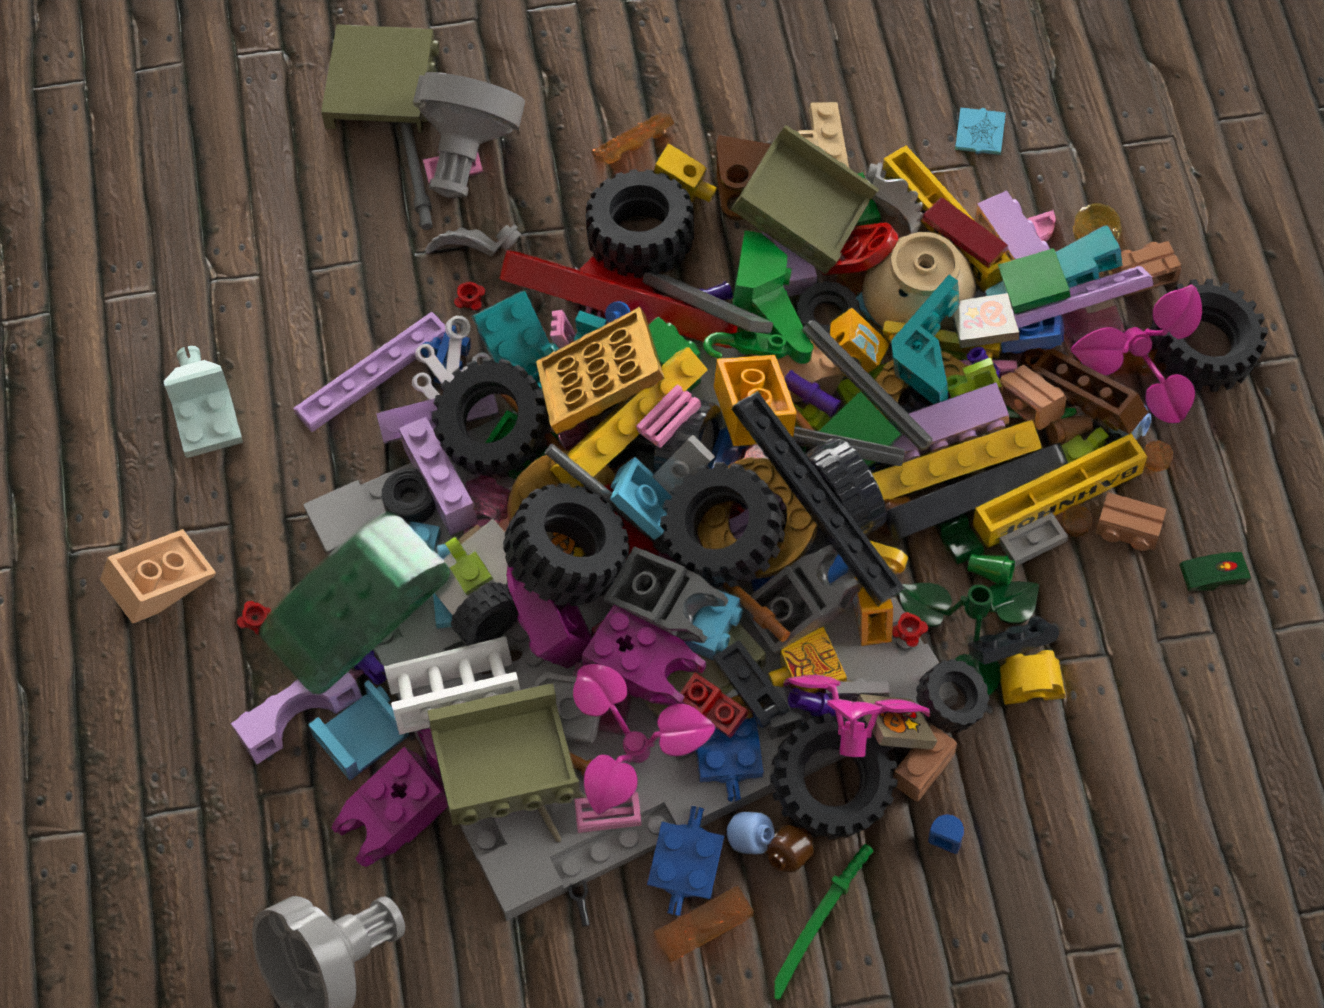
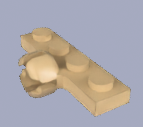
[798,102,849,168]

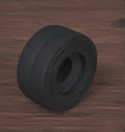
[381,468,436,526]

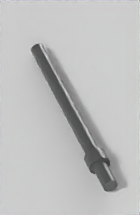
[400,122,433,230]
[545,444,673,559]

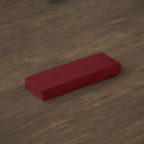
[923,197,1008,268]

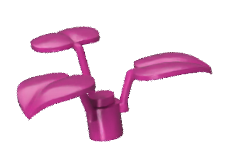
[1071,285,1202,423]
[573,664,715,815]
[784,675,930,757]

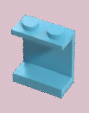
[308,680,410,780]

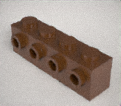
[1031,348,1148,435]

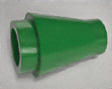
[968,554,1015,586]

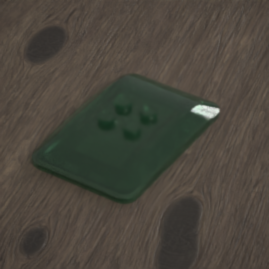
[258,511,450,694]

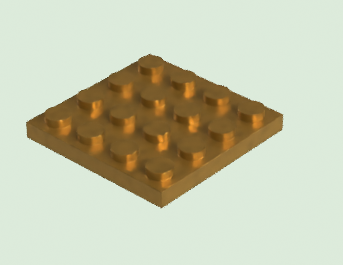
[536,307,664,434]

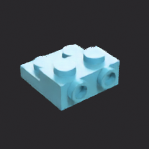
[610,457,672,540]
[684,589,743,660]

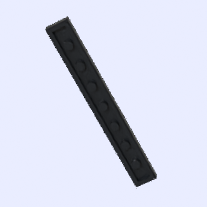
[731,391,905,607]

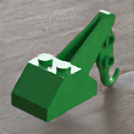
[703,230,814,364]

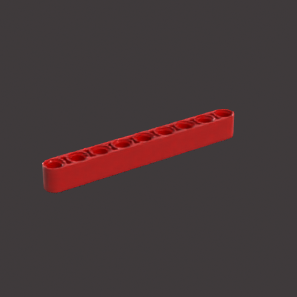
[499,250,738,348]

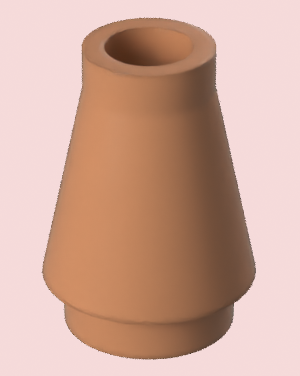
[1046,414,1093,445]

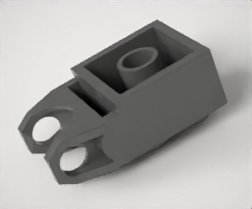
[743,544,863,654]
[604,547,729,643]

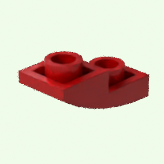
[680,672,749,738]

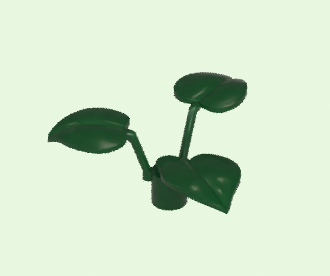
[899,581,1039,695]

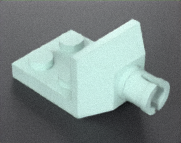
[164,346,243,458]

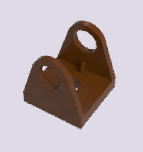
[716,135,771,220]

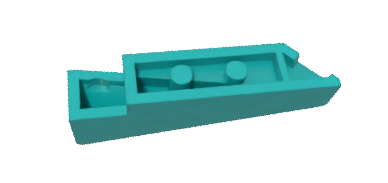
[985,226,1123,296]

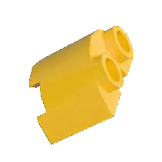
[1000,650,1066,704]

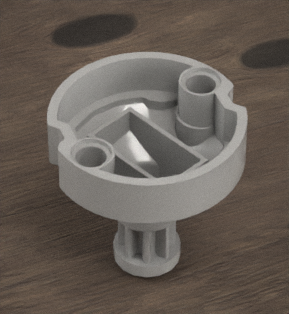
[413,72,525,198]
[252,896,405,1008]

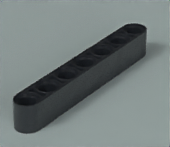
[886,442,1068,541]

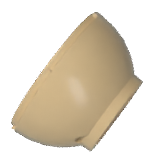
[862,232,977,332]

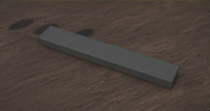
[642,272,773,334]

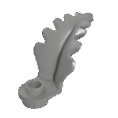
[865,162,923,234]
[425,225,522,256]

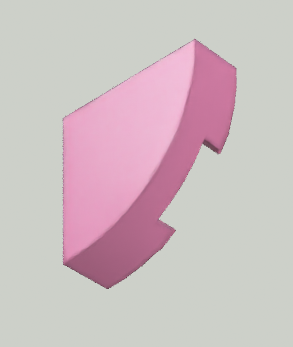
[1027,210,1055,242]

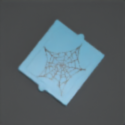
[955,108,1006,155]

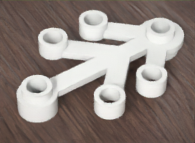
[412,316,490,400]

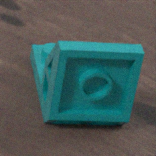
[891,274,960,405]
[471,291,559,391]

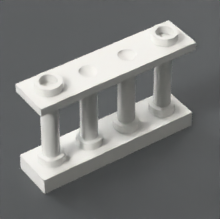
[384,636,520,735]

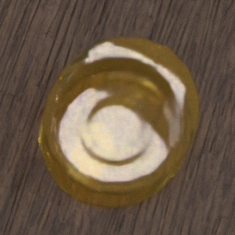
[1073,203,1122,240]

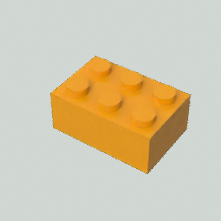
[713,355,797,446]

